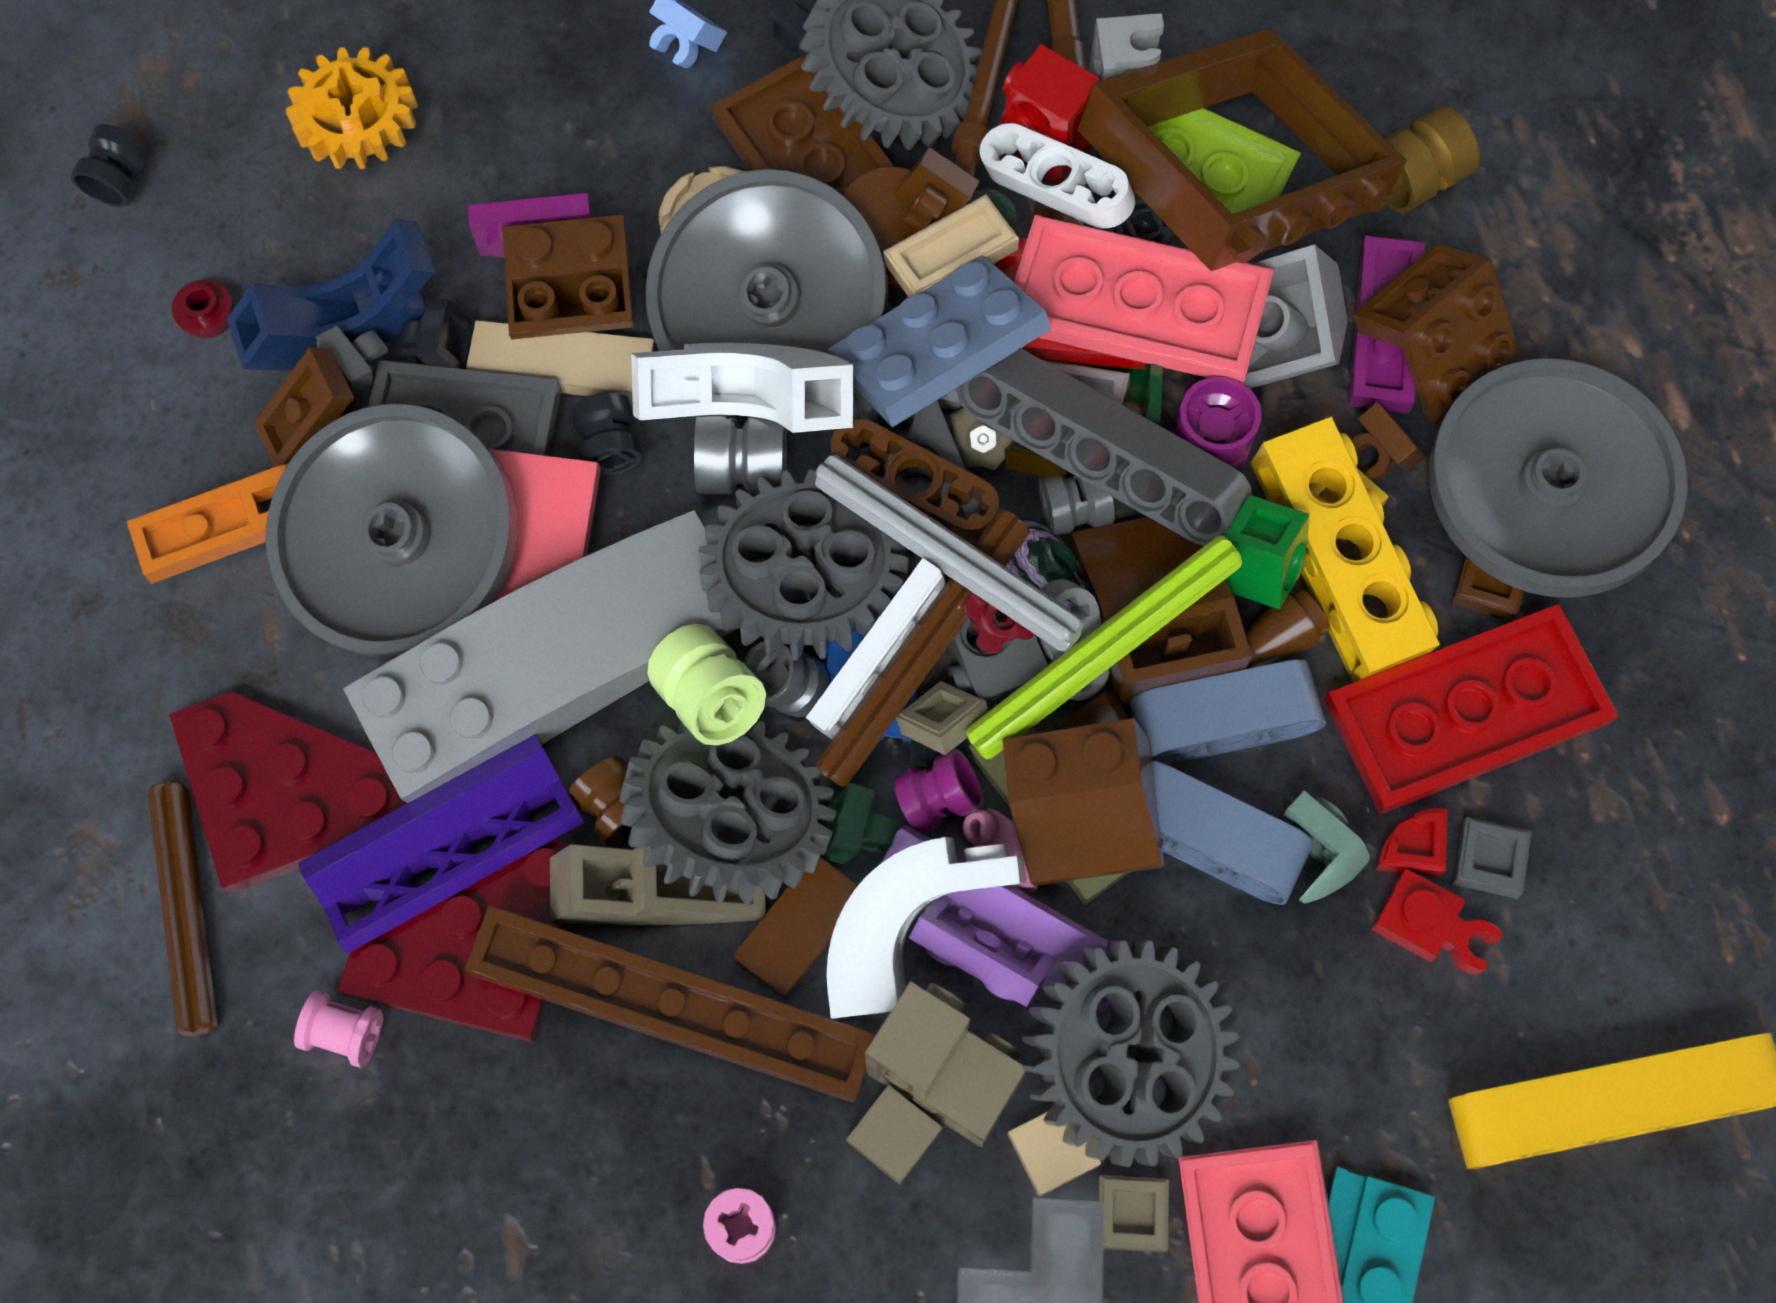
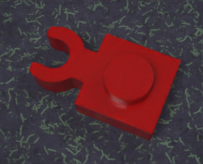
[1371,868,1503,975]

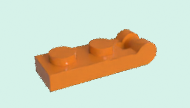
[126,464,288,584]

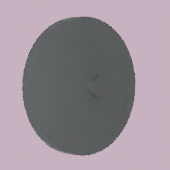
[646,169,889,354]
[1429,358,1688,598]
[266,404,517,658]

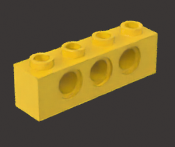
[1250,417,1440,683]

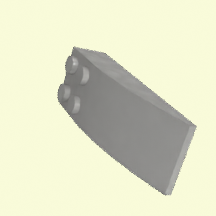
[343,510,741,803]

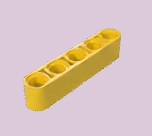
[1448,1033,1776,1169]

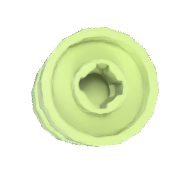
[647,624,766,746]

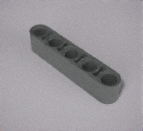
[957,348,1253,546]

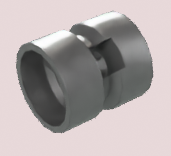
[694,415,787,494]

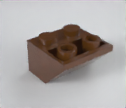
[502,214,636,340]

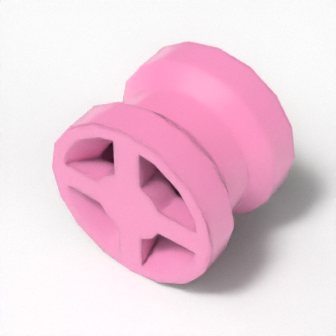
[703,1188,776,1264]

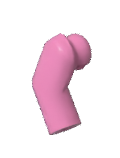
[963,808,1038,894]

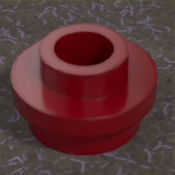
[172,280,234,339]

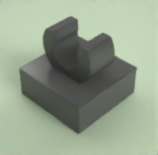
[316,325,388,412]

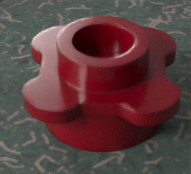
[964,592,1034,654]

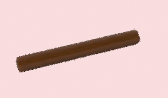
[816,510,1029,786]

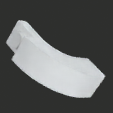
[631,343,853,433]
[827,837,1027,1018]

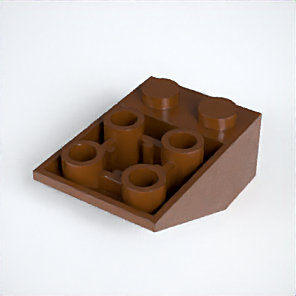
[1070,517,1252,707]

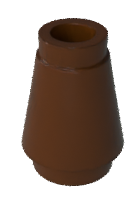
[1245,588,1331,669]

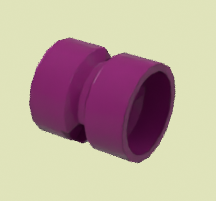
[1173,377,1262,472]

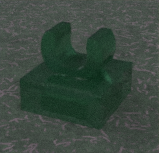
[821,783,898,865]

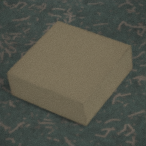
[896,681,989,755]
[846,1085,942,1185]
[1096,1175,1169,1252]

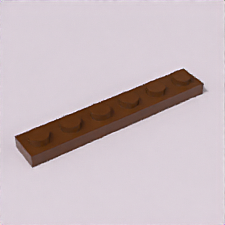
[464,905,876,1103]

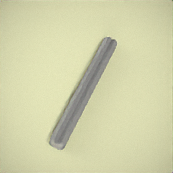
[815,455,1084,652]

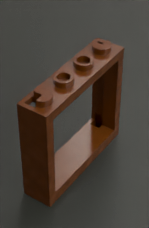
[1077,27,1407,272]

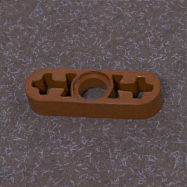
[831,419,999,542]

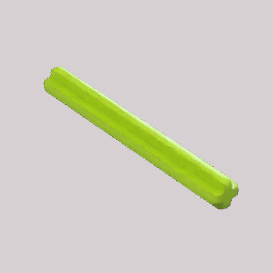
[966,536,1242,759]

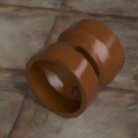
[568,756,632,847]

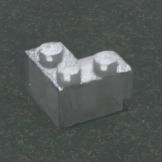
[956,1198,1104,1303]

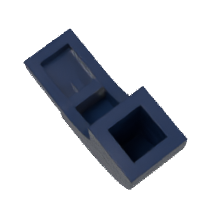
[227,219,435,371]

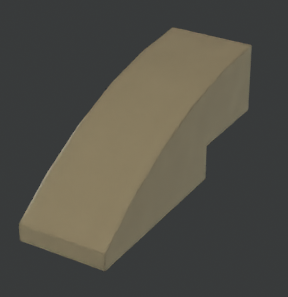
[550,845,766,925]

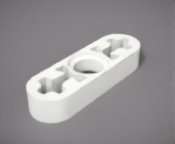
[979,123,1135,229]

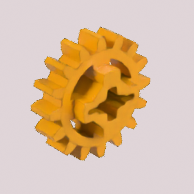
[286,47,418,169]

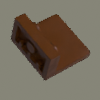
[1353,243,1519,425]

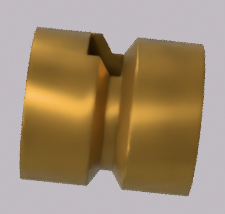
[1385,105,1480,214]

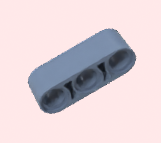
[1129,660,1326,765]
[1151,760,1313,905]

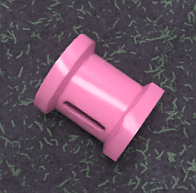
[294,990,384,1068]

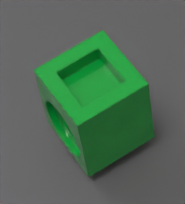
[1224,495,1310,610]

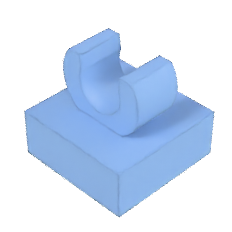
[649,0,727,69]

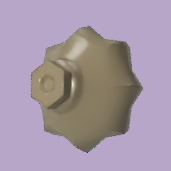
[949,408,1014,471]

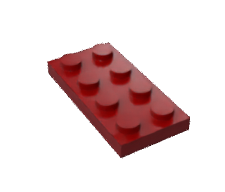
[1324,604,1619,815]

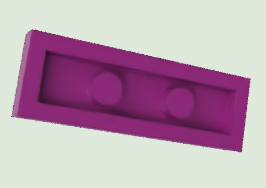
[1348,235,1425,414]

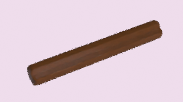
[148,781,218,1037]

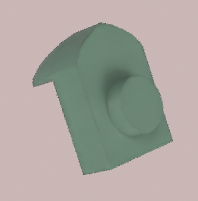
[1281,791,1370,904]

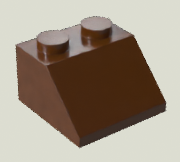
[1003,718,1164,886]

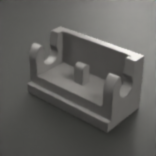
[1089,13,1164,81]

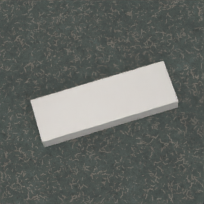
[806,558,946,740]

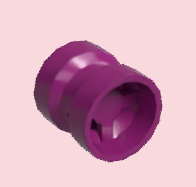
[894,748,983,834]

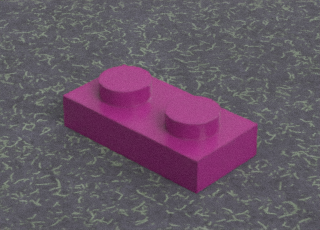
[468,193,594,258]

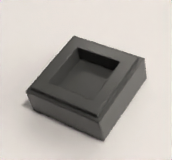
[1452,817,1532,899]

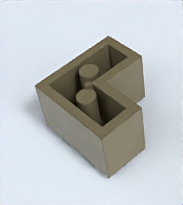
[865,981,1026,1147]

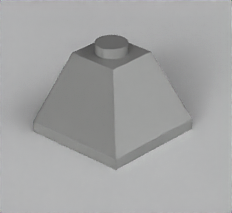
[1244,244,1348,389]

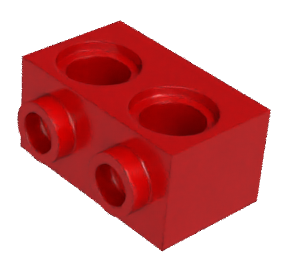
[1000,44,1102,185]

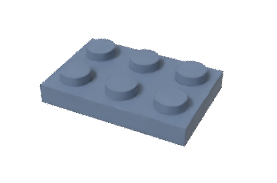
[828,255,1051,427]

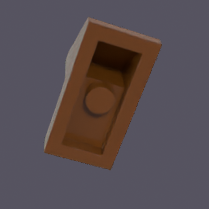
[253,347,354,467]

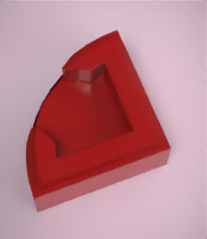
[1375,808,1447,877]

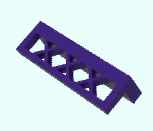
[298,734,584,954]

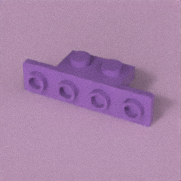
[882,826,1109,1012]

